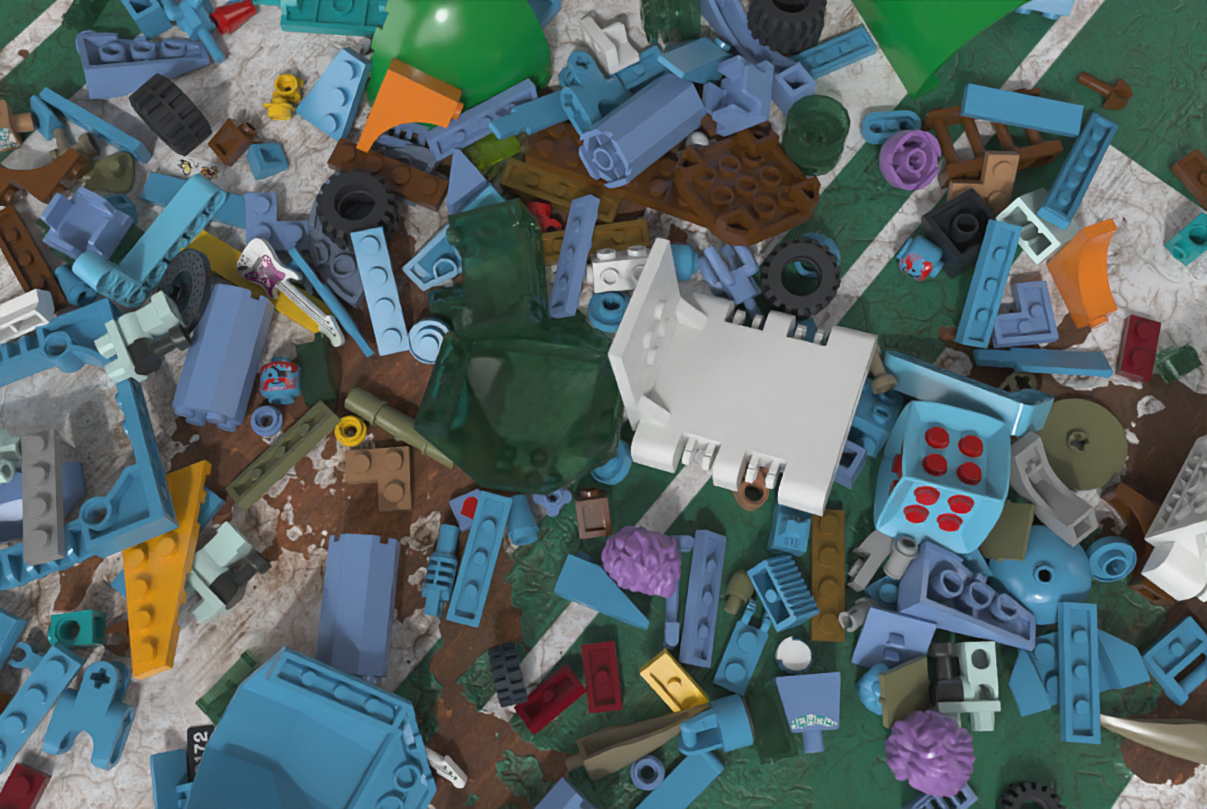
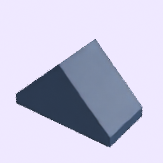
[446,149,487,217]

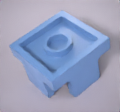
[702,55,774,137]
[40,186,134,260]

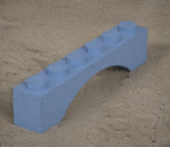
[690,0,817,119]

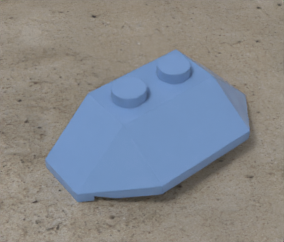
[0,462,87,545]

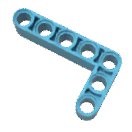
[72,173,226,309]
[882,351,1054,437]

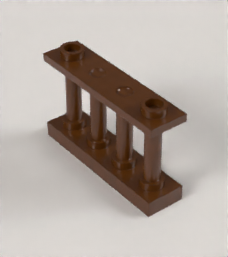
[920,87,1063,189]

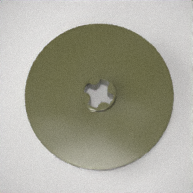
[1034,399,1128,491]

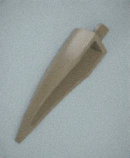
[564,703,710,782]
[1100,714,1207,765]

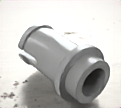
[883,536,919,579]
[839,597,880,632]

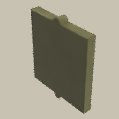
[978,500,1036,562]
[879,655,931,728]

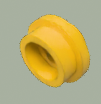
[334,415,367,447]

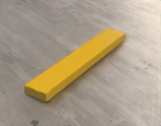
[180,230,336,338]

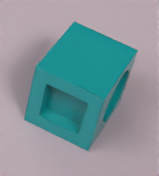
[1164,212,1207,266]
[47,609,106,650]

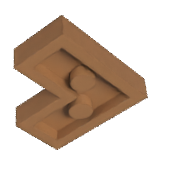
[946,151,1020,213]
[345,446,413,513]

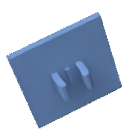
[851,605,937,668]

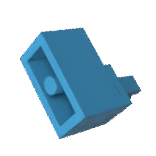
[766,488,811,558]

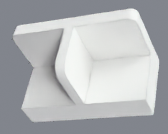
[579,16,640,75]

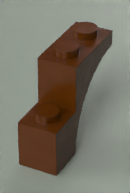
[0,147,92,207]
[1100,482,1173,605]

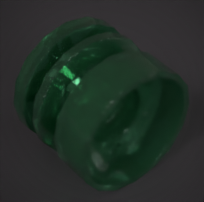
[639,0,701,46]
[781,94,851,177]

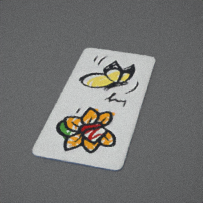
[168,154,225,186]

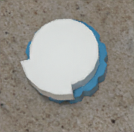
[775,636,813,675]

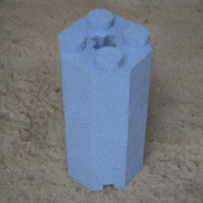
[579,72,706,189]
[171,284,275,432]
[315,534,401,684]

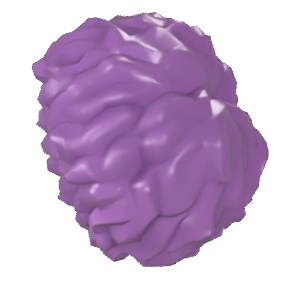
[601,525,682,598]
[885,709,976,798]

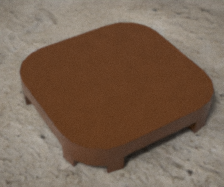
[674,127,821,247]

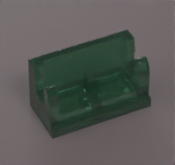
[195,649,264,726]
[743,687,799,765]

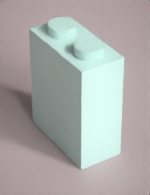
[996,188,1081,265]

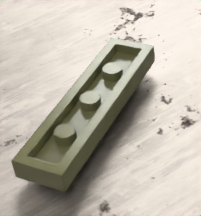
[225,400,341,511]

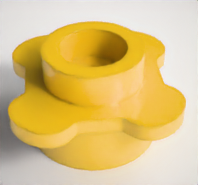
[272,74,304,104]
[262,98,296,121]

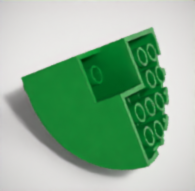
[366,0,552,131]

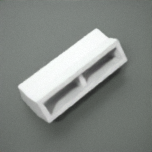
[0,289,55,345]

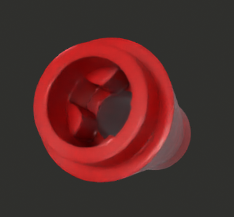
[210,0,257,35]

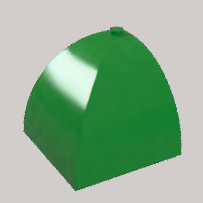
[851,0,1032,100]

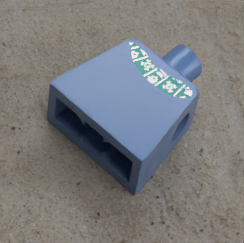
[771,672,841,753]

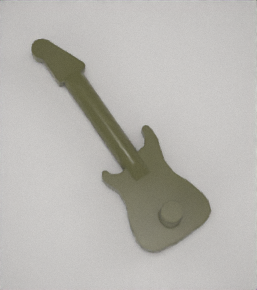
[23,153,135,194]

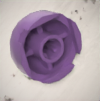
[878,129,941,191]

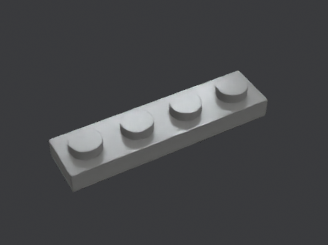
[21,429,65,566]

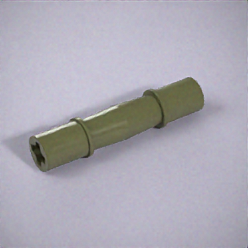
[344,386,466,470]

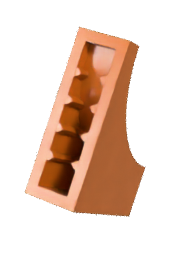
[356,57,464,153]
[1046,218,1118,329]

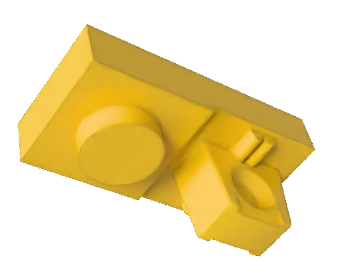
[639,648,709,712]

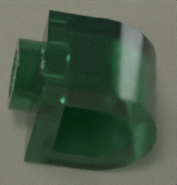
[1154,344,1203,385]

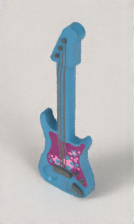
[285,246,374,357]

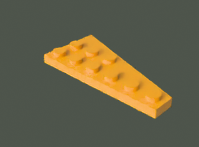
[122,460,212,680]

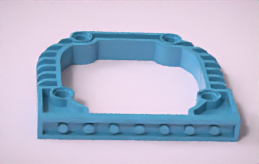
[0,298,179,591]

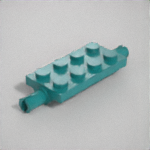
[252,0,389,37]

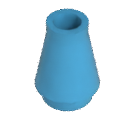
[54,264,98,308]
[507,495,540,545]

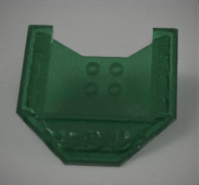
[413,302,625,496]

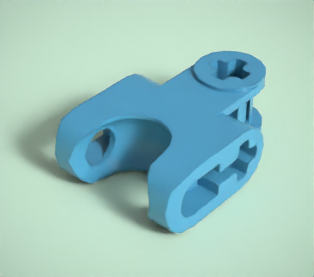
[558,51,629,135]
[42,661,135,771]

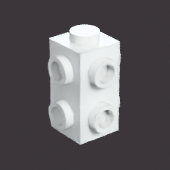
[585,245,651,293]

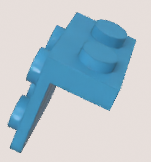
[847,377,903,458]

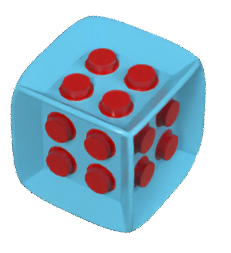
[874,401,1011,554]

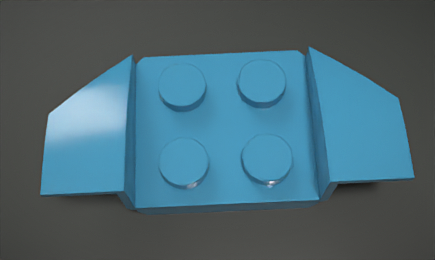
[1008,629,1151,717]

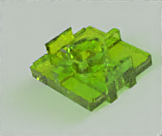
[461,132,521,171]

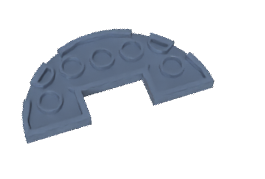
[308,145,442,309]

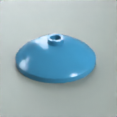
[988,525,1092,625]

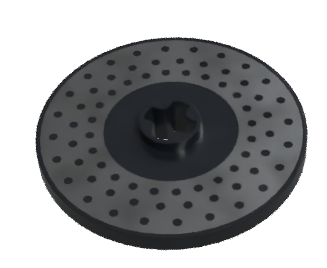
[157,248,212,334]

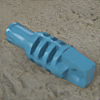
[422,524,460,617]

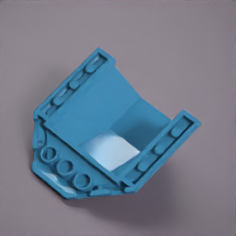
[184,646,437,809]

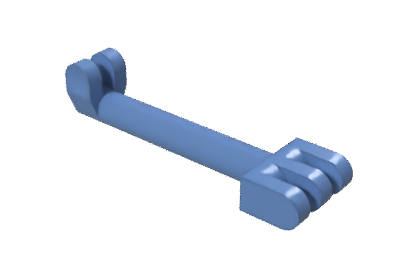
[663,535,695,651]

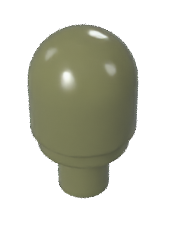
[724,570,755,615]

